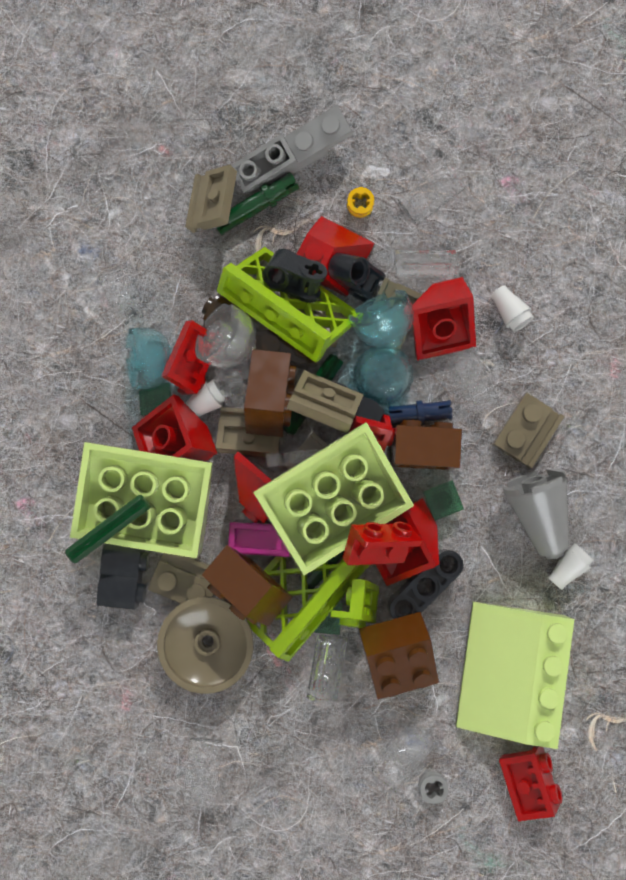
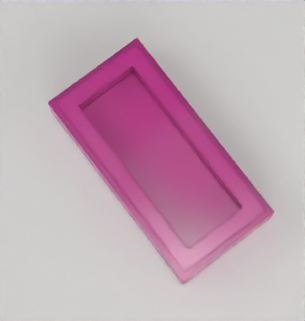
[228,522,291,557]

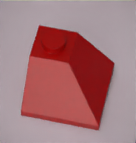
[297,216,375,297]
[410,277,476,361]
[132,394,217,462]
[234,452,272,524]
[375,497,439,586]

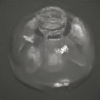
[195,303,256,369]

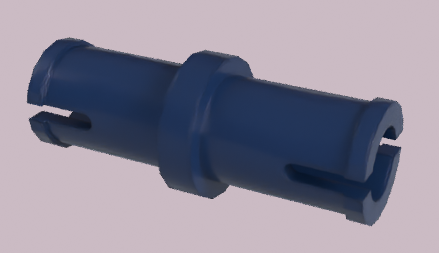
[389,400,453,426]

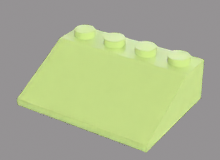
[253,422,414,576]
[70,442,213,558]
[455,601,575,749]

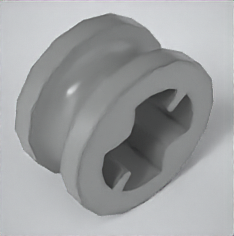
[418,771,449,804]

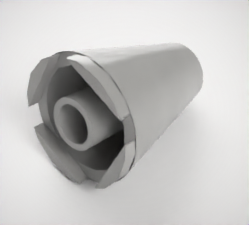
[503,469,569,559]

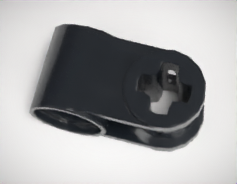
[262,249,327,303]
[328,253,385,304]

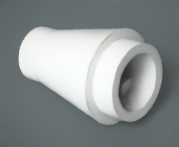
[490,285,534,332]
[185,379,228,417]
[548,543,594,590]

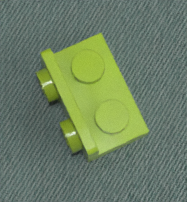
[330,579,379,628]

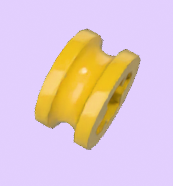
[347,187,375,218]

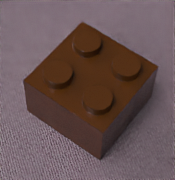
[244,349,296,437]
[390,420,462,470]
[202,545,293,626]
[359,612,439,700]

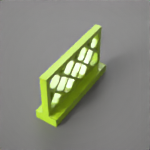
[217,247,362,362]
[247,556,370,662]

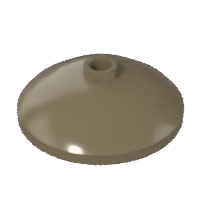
[157,596,254,694]

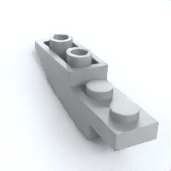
[231,105,353,194]

